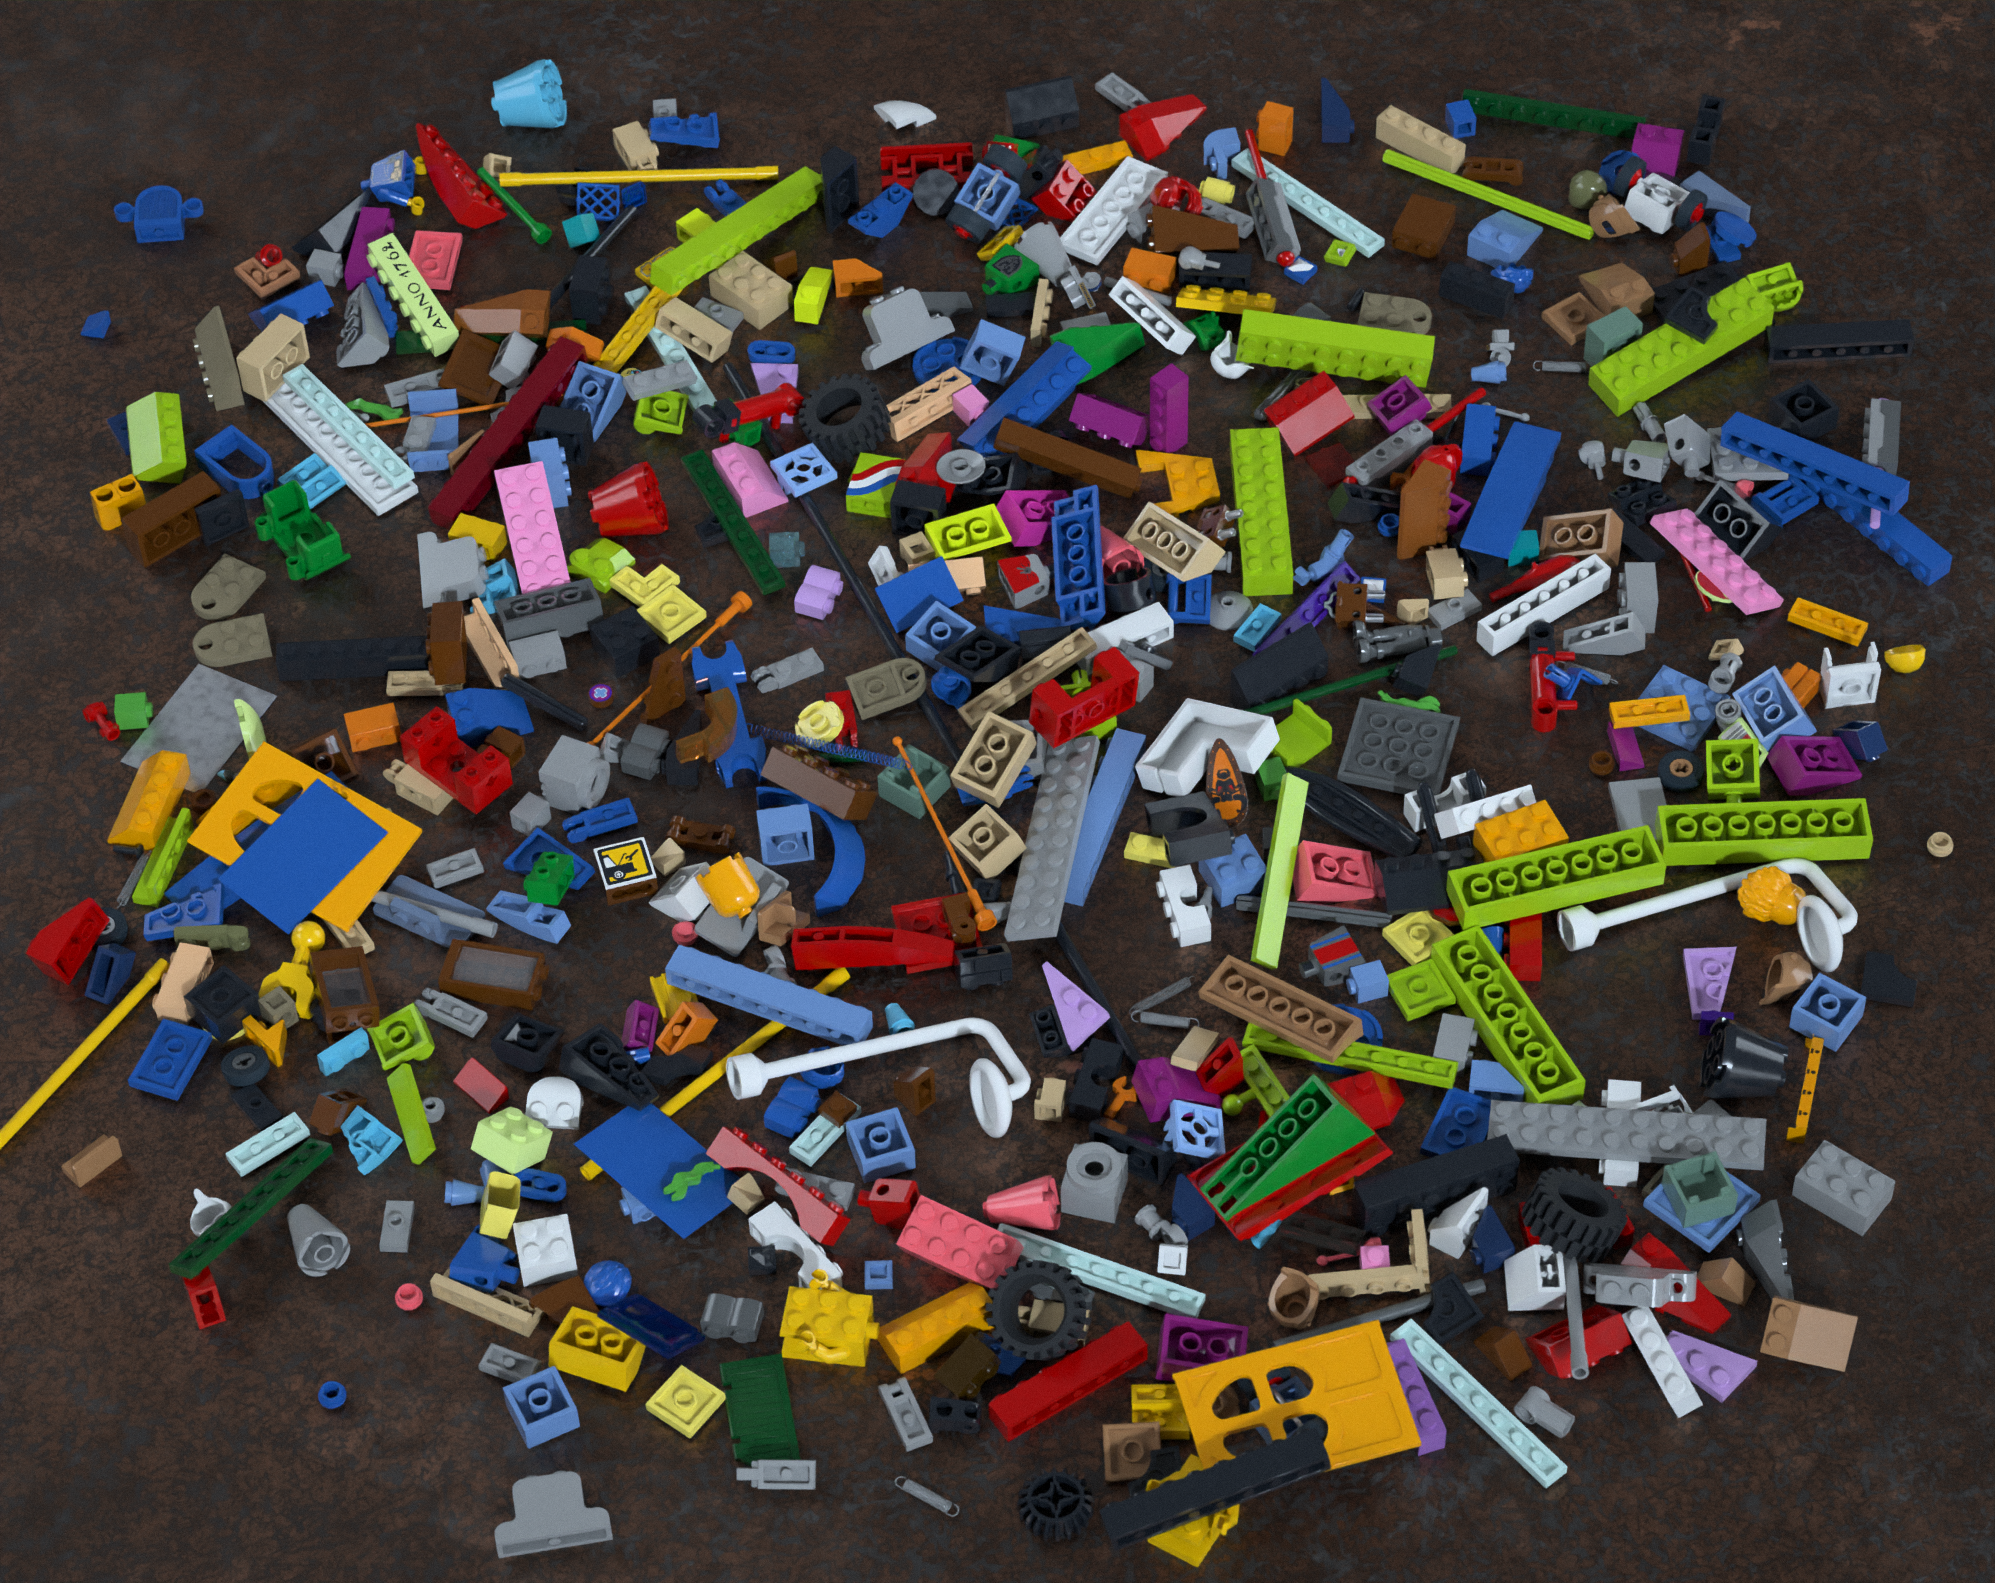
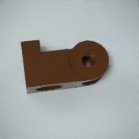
[942,892,976,947]

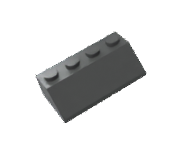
[494,578,604,650]

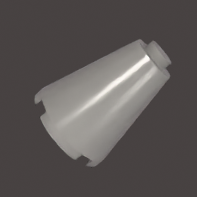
[1014,221,1072,287]
[287,1204,350,1276]

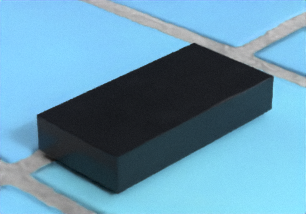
[986,292,1034,318]

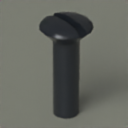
[113,844,144,859]

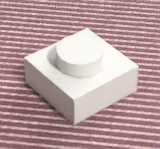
[1157,1243,1188,1275]

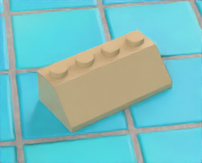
[1123,501,1226,582]

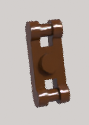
[1462,156,1524,186]
[665,816,736,854]

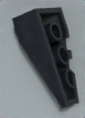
[291,188,372,257]
[954,452,1028,496]
[559,1023,659,1111]

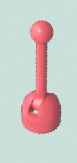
[1317,1237,1382,1266]

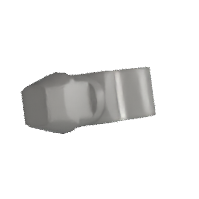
[1194,886,1213,920]

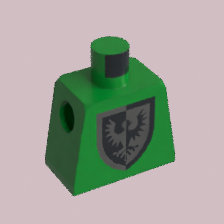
[982,243,1039,295]

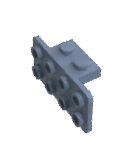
[373,875,485,948]

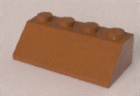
[1397,459,1453,559]

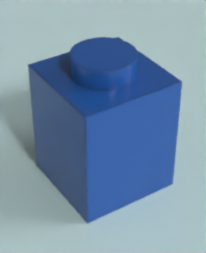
[1445,100,1476,139]

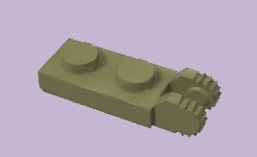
[174,925,251,951]

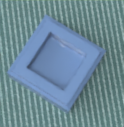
[865,1260,893,1289]

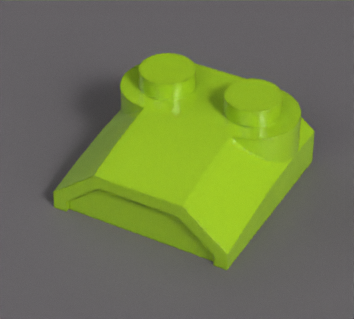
[633,391,689,434]
[567,538,636,594]
[367,1003,435,1070]

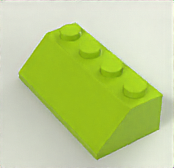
[126,392,186,484]

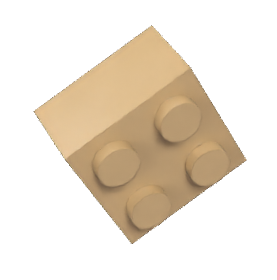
[948,804,1027,879]

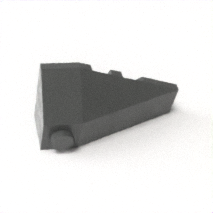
[869,292,973,317]
[1735,1199,1794,1301]

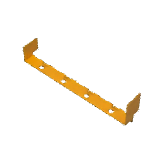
[1786,1033,1824,1144]

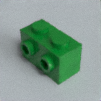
[524,852,575,906]

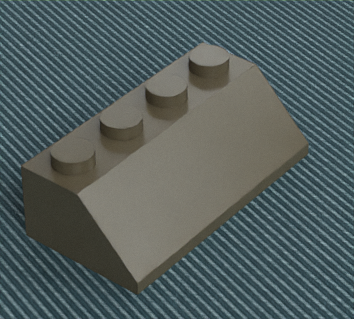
[192,306,245,411]

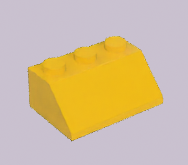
[549,1306,649,1392]

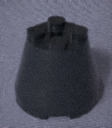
[1700,1017,1789,1099]

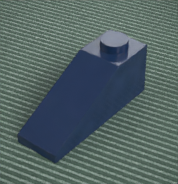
[1321,78,1354,143]

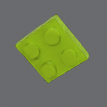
[1387,959,1456,1022]

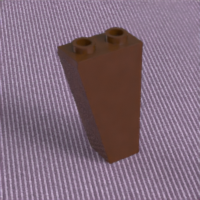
[1146,206,1239,256]

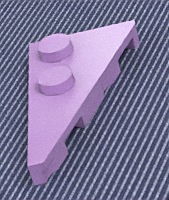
[1042,961,1110,1051]

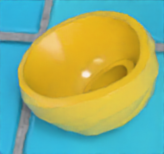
[1884,644,1926,673]

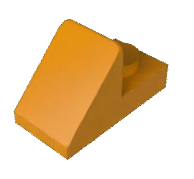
[242,1015,287,1067]

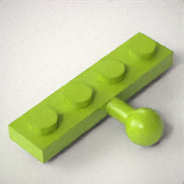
[1222,1044,1290,1118]

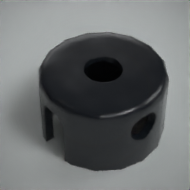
[1104,567,1157,612]

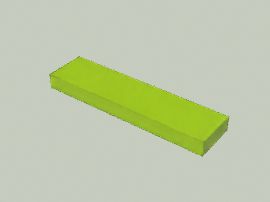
[387,1063,436,1165]

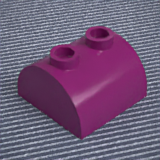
[1366,375,1432,436]

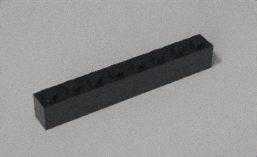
[1099,1427,1332,1552]

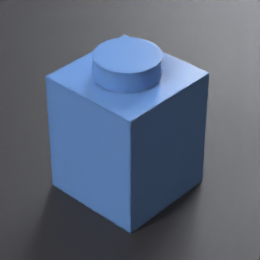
[1346,960,1389,1004]

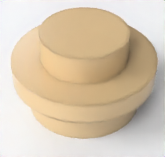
[1927,832,1954,857]

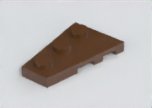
[640,646,686,725]

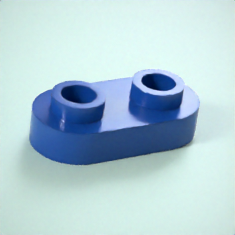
[748,340,796,364]
[514,1168,567,1203]

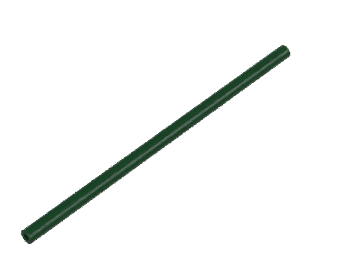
[1243,645,1458,715]

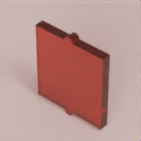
[1305,443,1355,488]

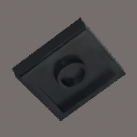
[195,489,250,546]

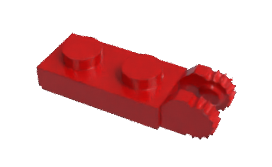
[825,690,858,750]

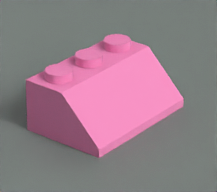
[712,442,788,518]

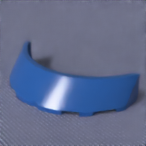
[756,787,865,917]

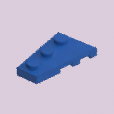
[649,113,719,148]
[984,605,1061,646]
[503,827,595,890]
[143,882,225,941]

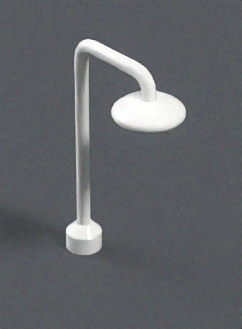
[1557,858,1858,972]
[726,1017,1031,1138]

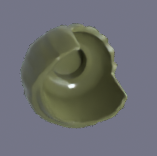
[1568,170,1607,210]

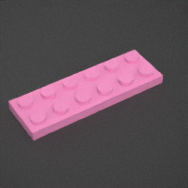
[494,461,570,594]
[1650,509,1784,615]

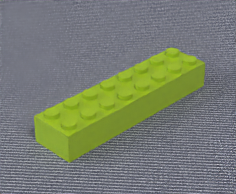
[1588,278,1774,417]
[1236,309,1435,388]
[1230,427,1293,596]
[1655,798,1873,866]
[1446,825,1666,931]
[1431,925,1586,1105]

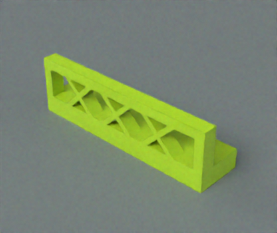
[132,807,194,908]

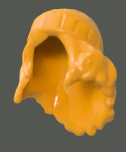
[1737,866,1806,925]

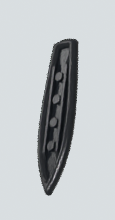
[1283,765,1422,858]

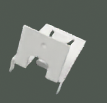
[1625,1085,1693,1114]

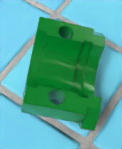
[1183,311,1226,351]

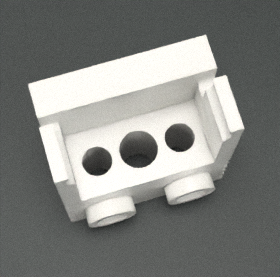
[1820,642,1881,709]

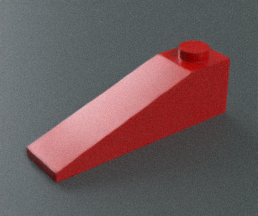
[1119,94,1206,161]
[895,432,955,503]
[1620,1232,1731,1334]

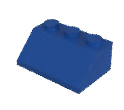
[248,280,334,332]

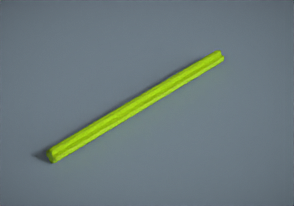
[1383,149,1594,240]

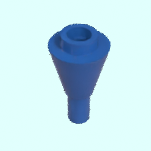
[1482,924,1504,958]

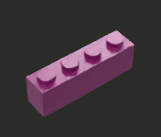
[344,207,395,290]
[1150,363,1188,454]

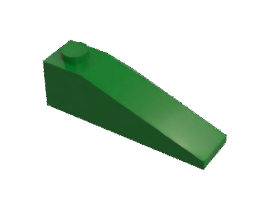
[1049,322,1145,385]

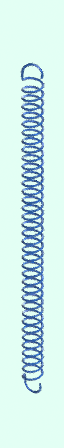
[746,723,912,770]

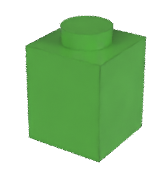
[114,692,153,730]
[1255,757,1286,801]

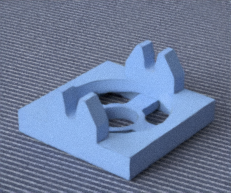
[770,443,837,498]
[1163,1099,1226,1160]

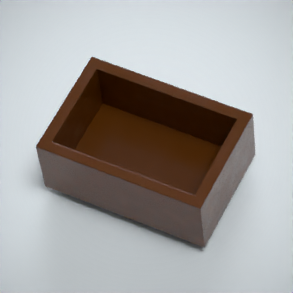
[426,601,468,685]

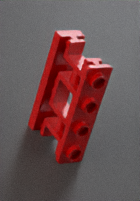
[880,142,973,201]

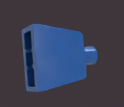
[449,1232,520,1293]

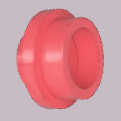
[672,921,698,946]
[395,1283,423,1310]

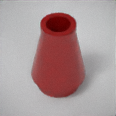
[255,244,282,267]

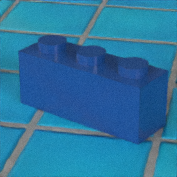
[1460,404,1500,476]

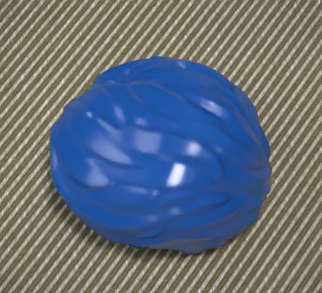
[1491,263,1533,293]
[800,1046,845,1090]
[584,1260,632,1308]

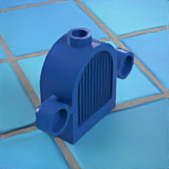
[114,185,204,243]

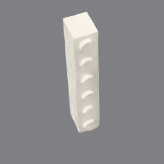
[1476,554,1611,656]

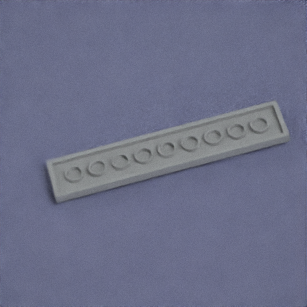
[1004,735,1100,942]
[1487,1100,1766,1170]

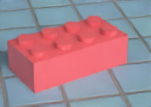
[896,1195,1024,1291]

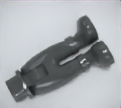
[1353,620,1442,663]

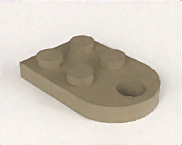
[1357,292,1432,335]
[191,554,266,621]
[193,613,272,667]
[845,658,927,720]

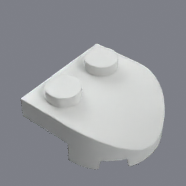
[525,1077,584,1130]

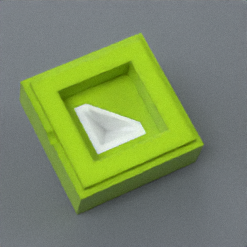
[1324,239,1357,267]

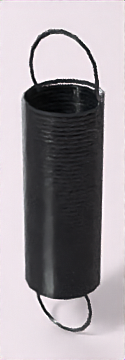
[1345,287,1367,312]

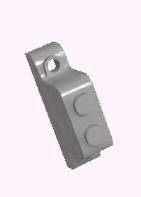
[861,286,955,370]
[417,532,489,615]
[1583,1262,1697,1307]
[495,1471,613,1558]

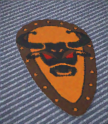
[1206,738,1248,828]

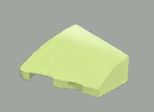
[234,699,267,760]

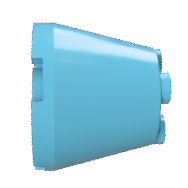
[491,59,567,128]

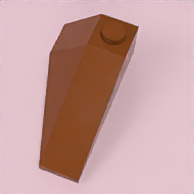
[454,289,551,338]

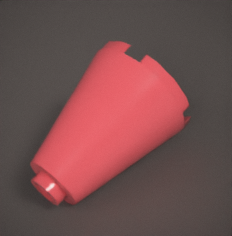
[1100,526,1144,578]
[983,1175,1061,1230]

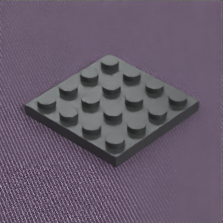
[1337,698,1460,796]

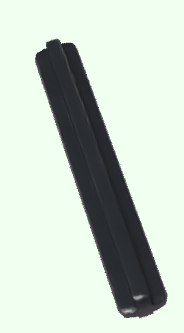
[501,673,588,731]

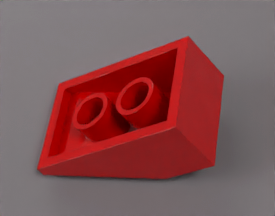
[26,897,110,986]

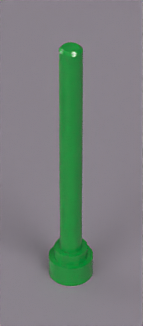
[477,167,552,244]

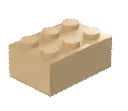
[709,251,794,330]
[236,314,310,402]
[950,711,1037,808]

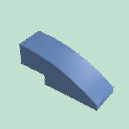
[486,890,571,944]

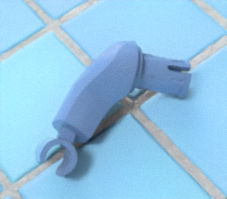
[1293,529,1354,586]

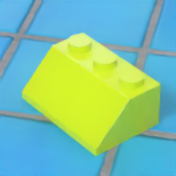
[925,504,1012,561]

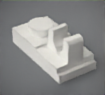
[868,546,903,586]

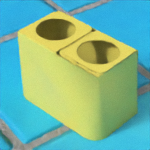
[479,1171,521,1239]

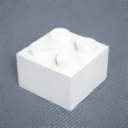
[513,1214,578,1287]

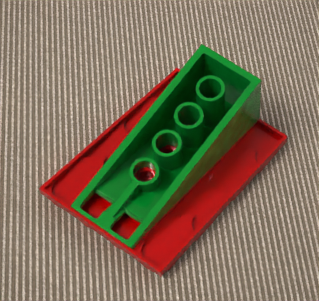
[1186,1073,1393,1241]

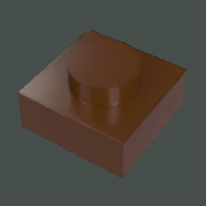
[818,1091,857,1128]

